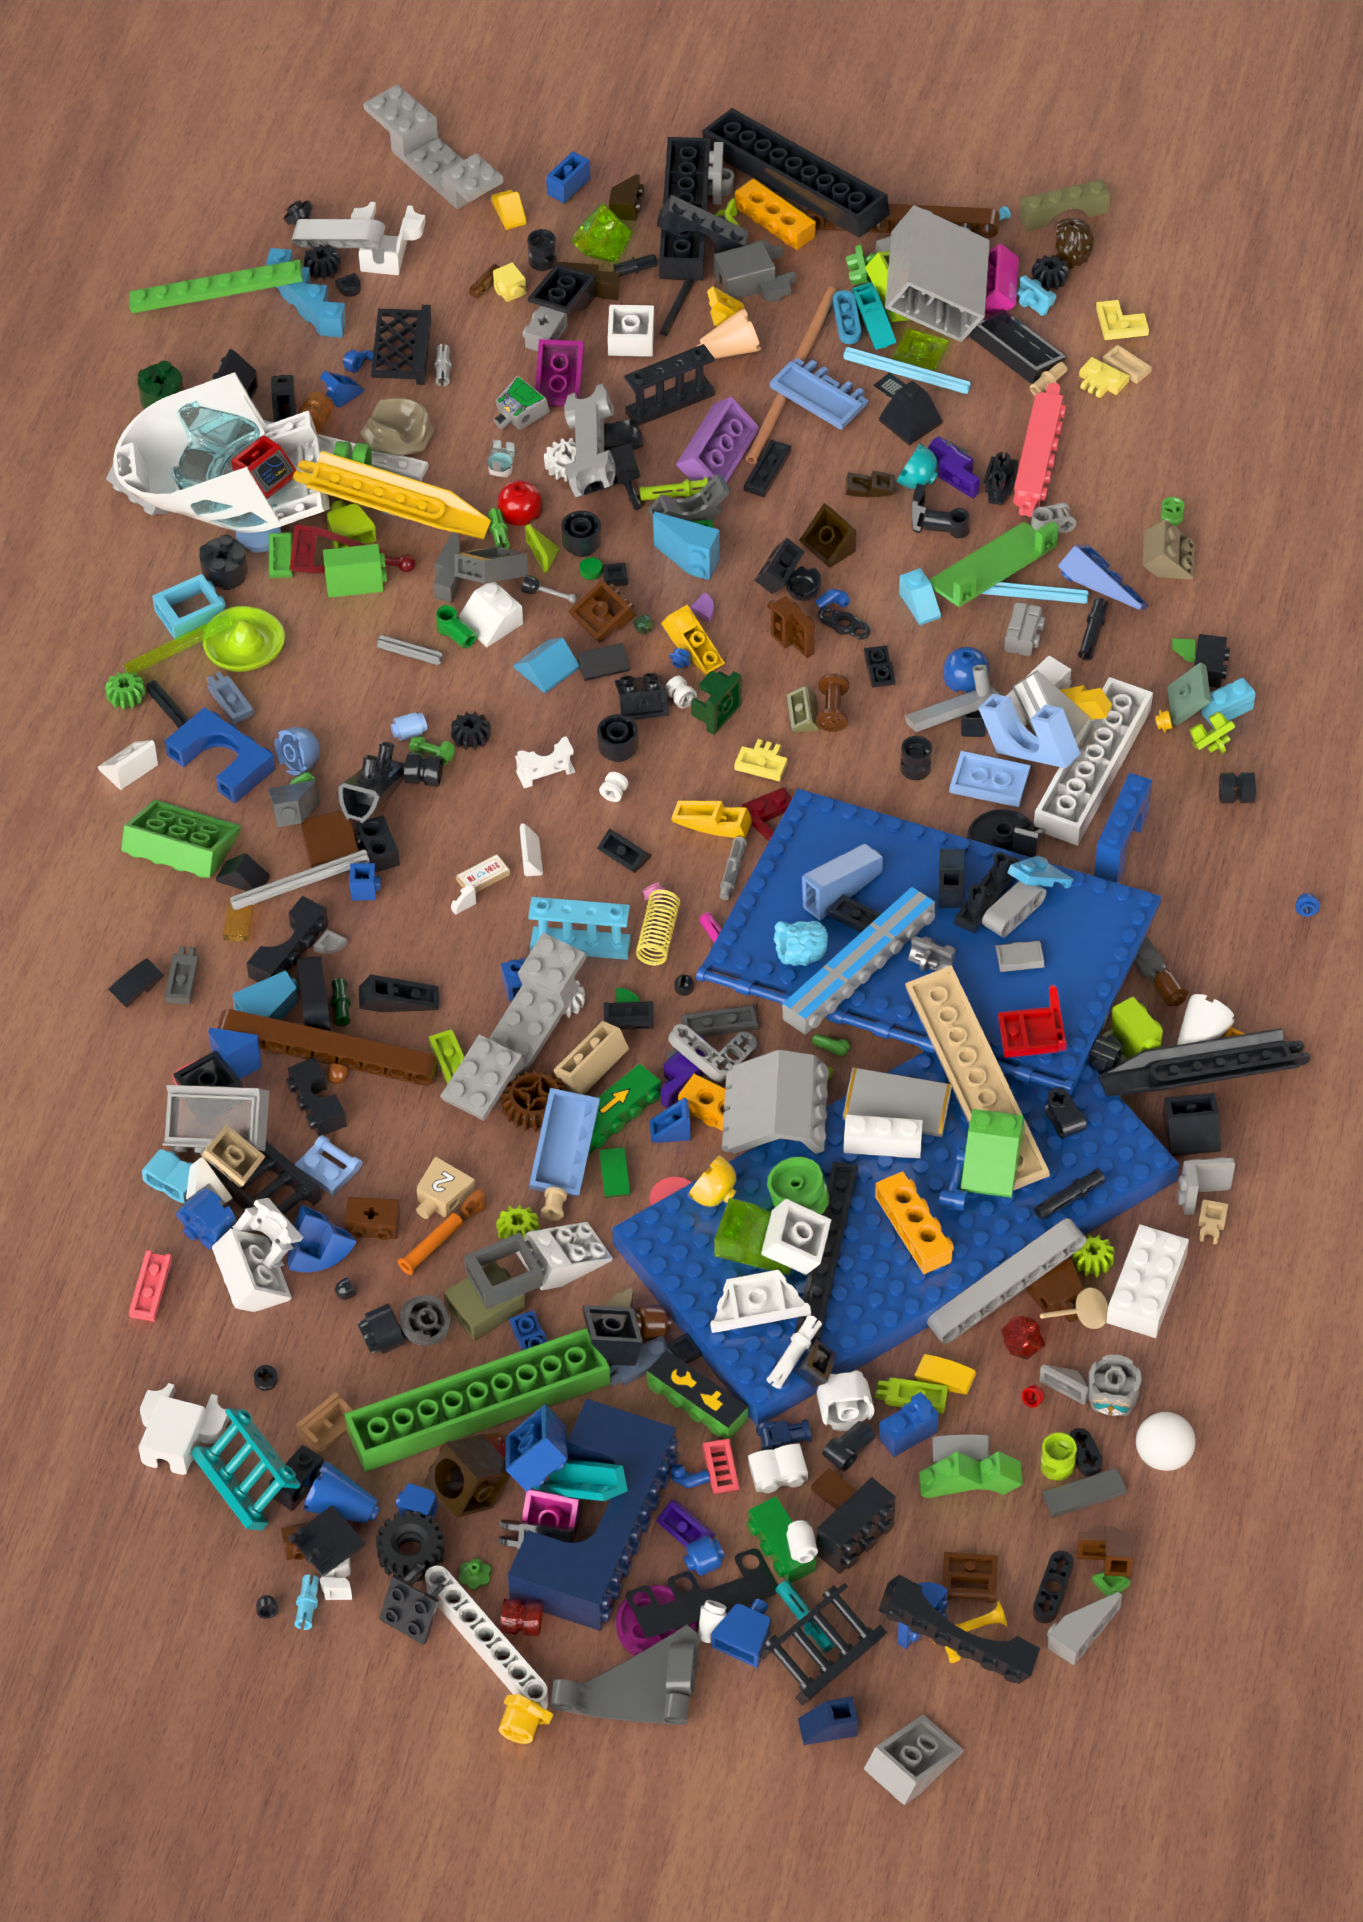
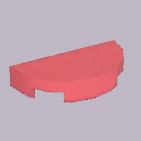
[649,1177,692,1206]

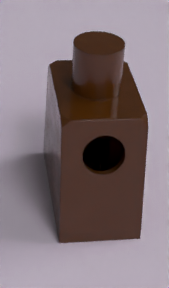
[1025,1258,1083,1322]

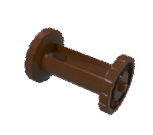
[816,673,849,732]

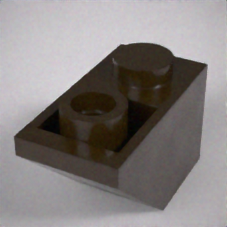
[609,174,644,221]

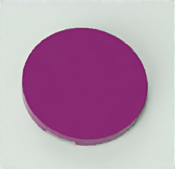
[616,1585,697,1656]

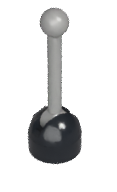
[521,574,577,603]

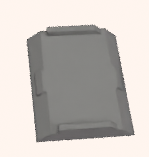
[995,940,1044,972]

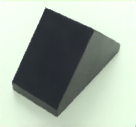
[1012,823,1046,858]
[216,853,270,891]
[793,1339,836,1387]

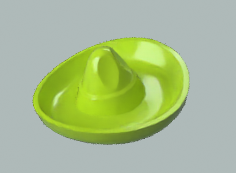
[203,606,285,672]

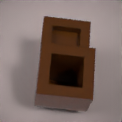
[1076,1526,1134,1577]

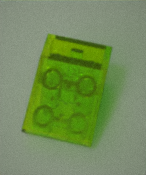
[714,1198,791,1275]

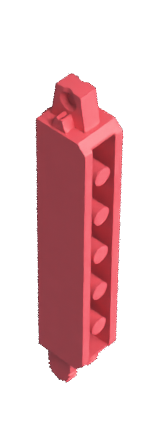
[1013,382,1066,517]

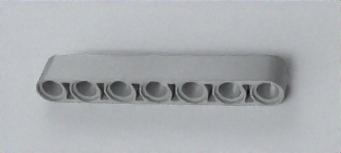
[927,1218,1086,1344]

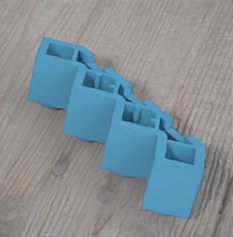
[266,248,346,338]

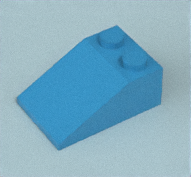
[653,512,720,580]

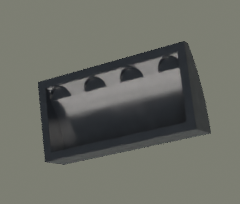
[970,309,1066,384]

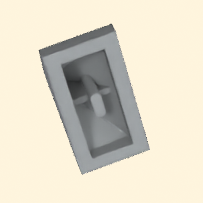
[1039,1364,1089,1405]

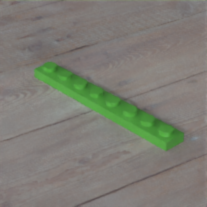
[129,260,303,313]

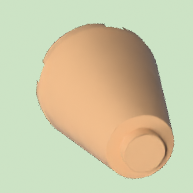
[697,309,761,359]

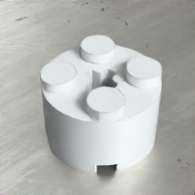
[817,1371,874,1431]

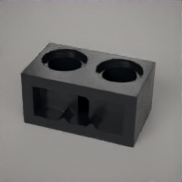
[754,538,805,594]
[354,815,400,872]
[269,1445,324,1511]

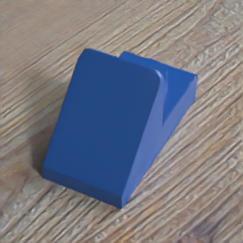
[320,371,365,408]

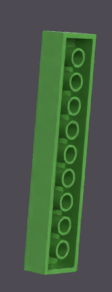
[344,1328,610,1472]

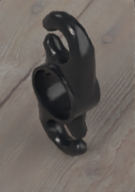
[818,607,871,640]

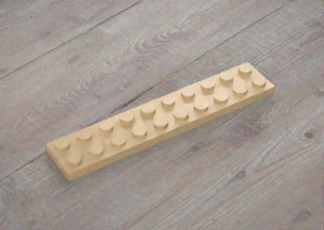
[905,965,1050,1191]

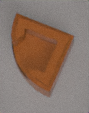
[460,1188,486,1220]

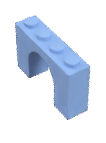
[979,694,1081,768]

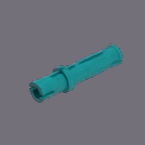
[775,1580,835,1653]

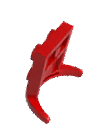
[998,985,1067,1058]

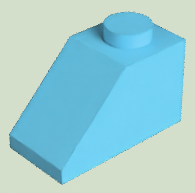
[899,568,941,626]

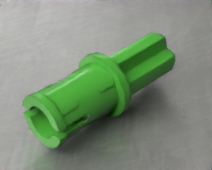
[488,508,510,549]

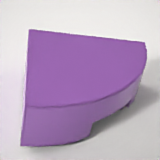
[691,593,714,622]

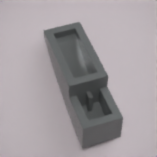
[434,532,460,603]

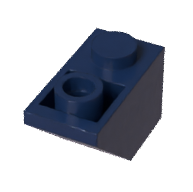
[798,1696,858,1745]

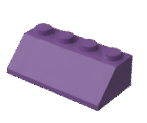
[676,397,760,483]

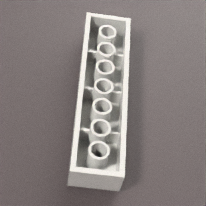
[1034,677,1153,846]

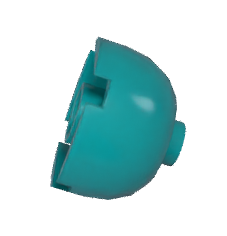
[896,443,938,490]

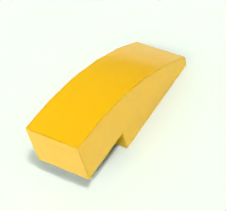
[1060,685,1112,720]
[671,801,752,838]

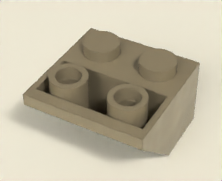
[1142,519,1195,580]

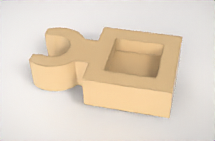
[1198,1199,1228,1244]

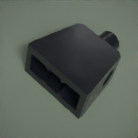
[271,375,297,423]

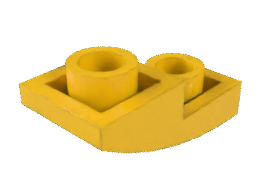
[914,1354,976,1395]

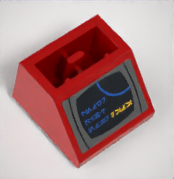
[231,435,297,499]

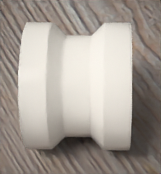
[599,772,629,802]

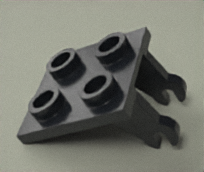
[288,1505,366,1577]
[379,1563,447,1645]

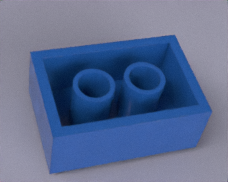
[506,1404,567,1492]

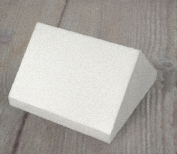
[98,740,158,790]

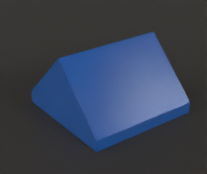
[208,1027,262,1079]

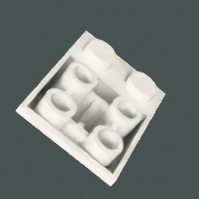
[516,1222,613,1290]

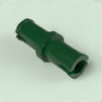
[331,978,351,1026]

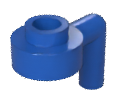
[343,349,385,373]

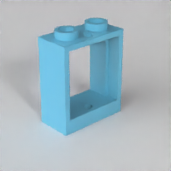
[152,574,226,641]

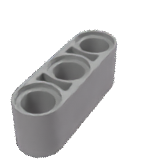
[982,881,1047,937]

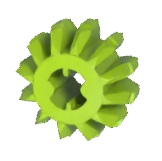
[496,1204,540,1239]
[1071,1233,1115,1278]

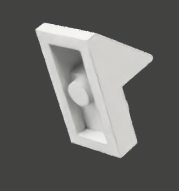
[186,1157,232,1206]

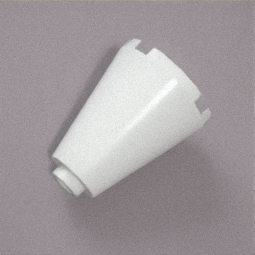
[1176,994,1235,1045]

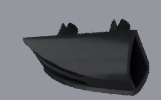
[338,742,405,823]

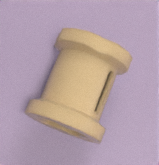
[541,1187,567,1221]

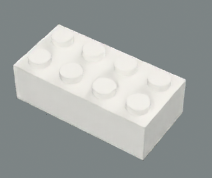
[1106,1225,1189,1338]

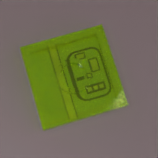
[892,328,949,372]

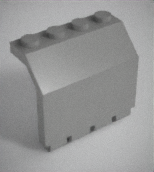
[722,1050,829,1154]

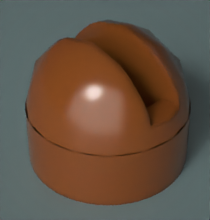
[327,1064,349,1084]

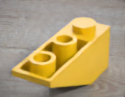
[661,605,725,675]

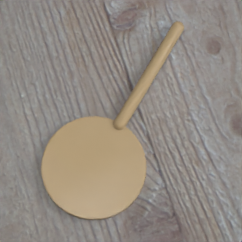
[1040,1288,1108,1329]

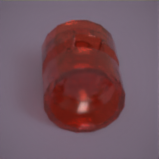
[500,1598,543,1637]

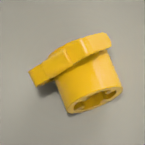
[499,1694,553,1744]

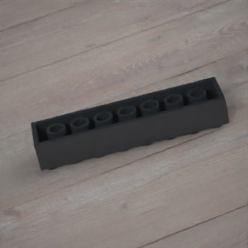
[659,137,711,280]

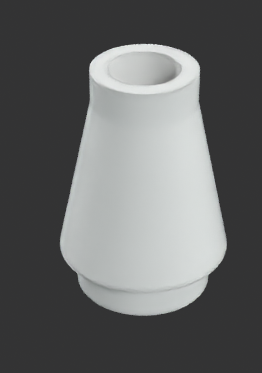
[698,1600,727,1643]

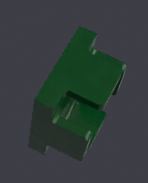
[691,671,742,735]

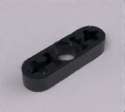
[1033,1550,1074,1623]

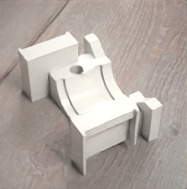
[515,736,576,788]
[232,1198,303,1269]

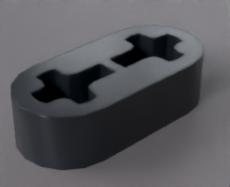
[1069,1428,1102,1477]

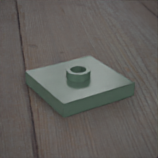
[1167,662,1211,726]

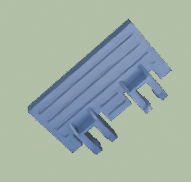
[770,358,869,430]

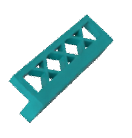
[534,1459,628,1501]

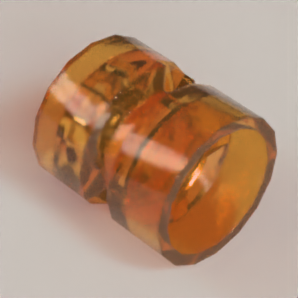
[297,391,334,434]

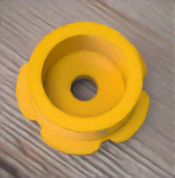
[1155,710,1173,733]

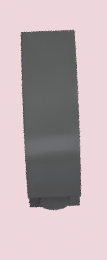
[647,474,730,522]

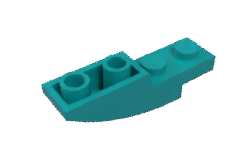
[851,282,896,350]

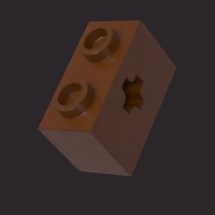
[344,1197,400,1240]

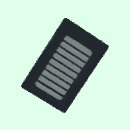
[873,373,906,398]

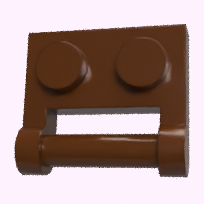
[942,1552,998,1603]

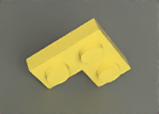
[1096,300,1149,340]

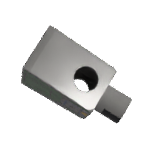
[493,376,550,430]

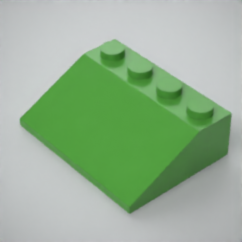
[121,800,242,878]

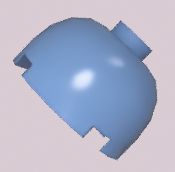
[274,726,320,776]

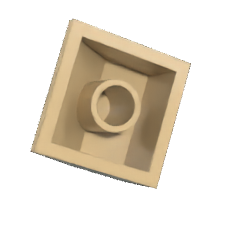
[200,1124,265,1187]

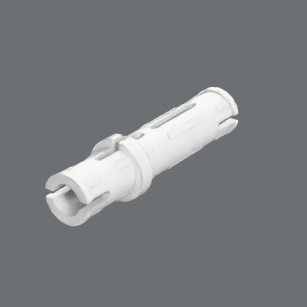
[767,1315,822,1389]

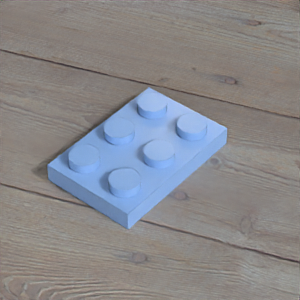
[949,751,1031,807]

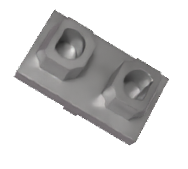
[908,936,956,972]

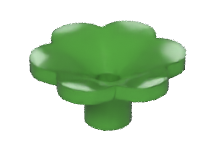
[459,1558,491,1590]

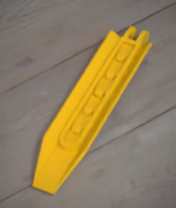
[293,451,491,539]

